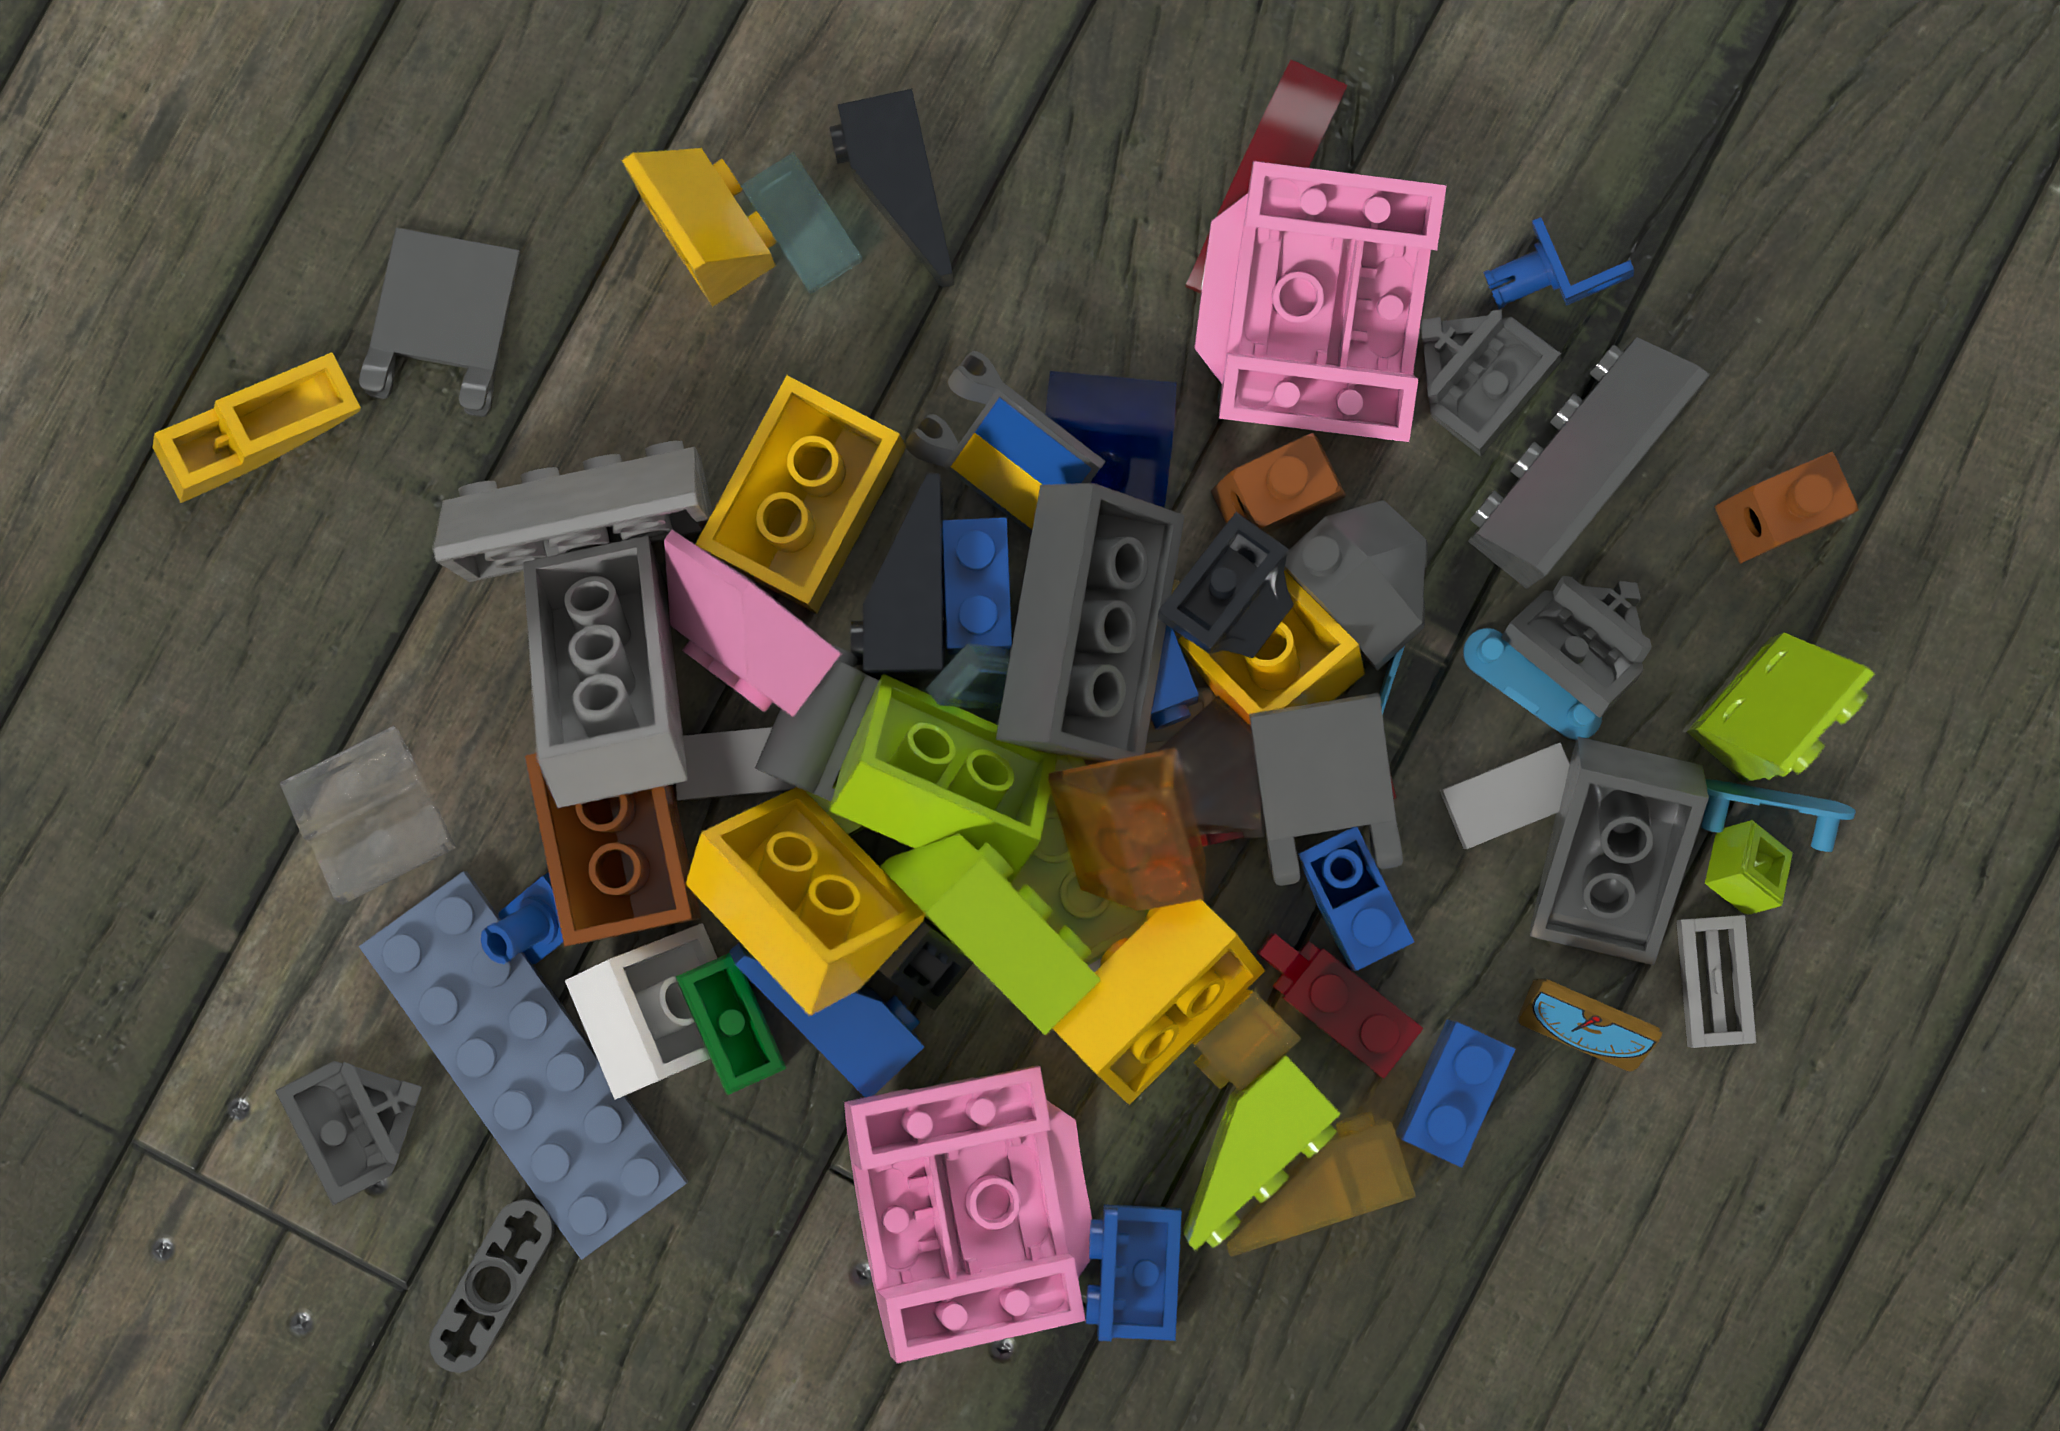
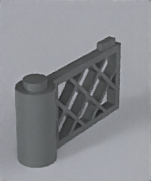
[755,643,999,802]

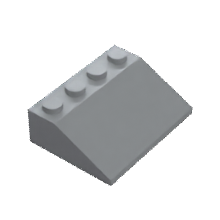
[433,441,713,582]

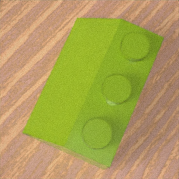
[829,674,1058,884]
[880,834,1101,1035]

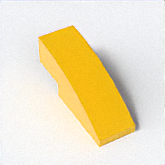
[152,352,361,503]

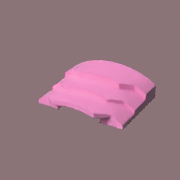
[1194,161,1446,442]
[844,1065,1092,1363]

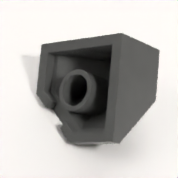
[1284,500,1428,671]

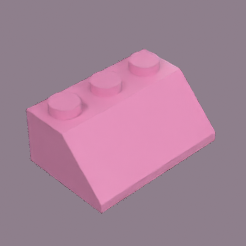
[664,530,841,717]

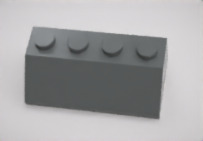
[1468,337,1710,589]
[996,483,1185,768]

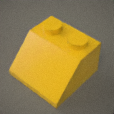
[1177,570,1365,737]

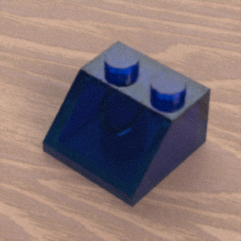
[1045,371,1177,508]

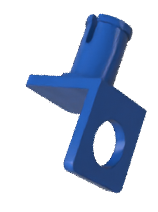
[1483,217,1634,309]
[480,872,563,964]

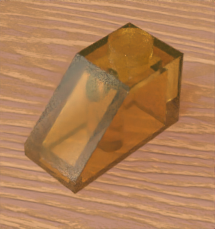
[1192,989,1301,1091]

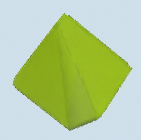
[1705,820,1793,914]

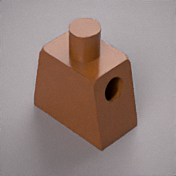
[1210,433,1346,534]
[1714,452,1859,564]

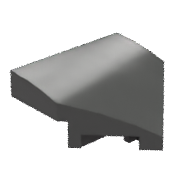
[1421,310,1562,456]
[1501,576,1652,718]
[275,1061,422,1206]

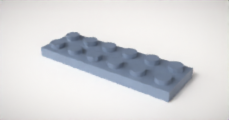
[359,871,688,1260]

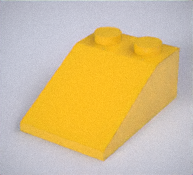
[622,148,777,307]

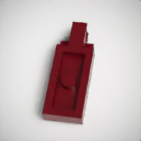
[1256,933,1424,1079]

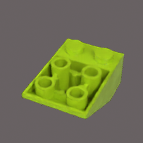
[1687,632,1874,782]
[1183,1051,1340,1250]

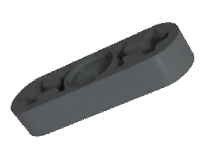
[429,1198,556,1373]

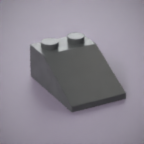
[1529,737,1709,965]

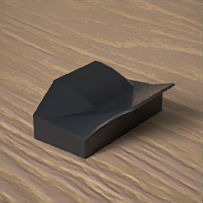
[1158,512,1294,658]

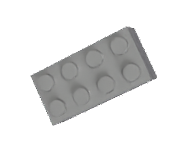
[523,535,688,808]

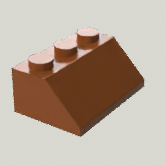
[525,753,701,946]

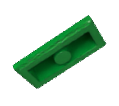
[675,953,787,1095]

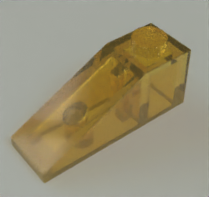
[1223,1112,1416,1257]

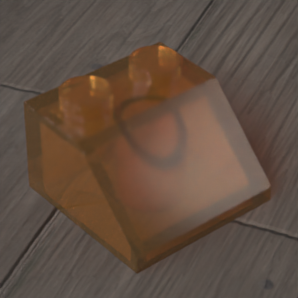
[1048,748,1206,911]

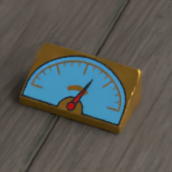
[1518,978,1662,1071]

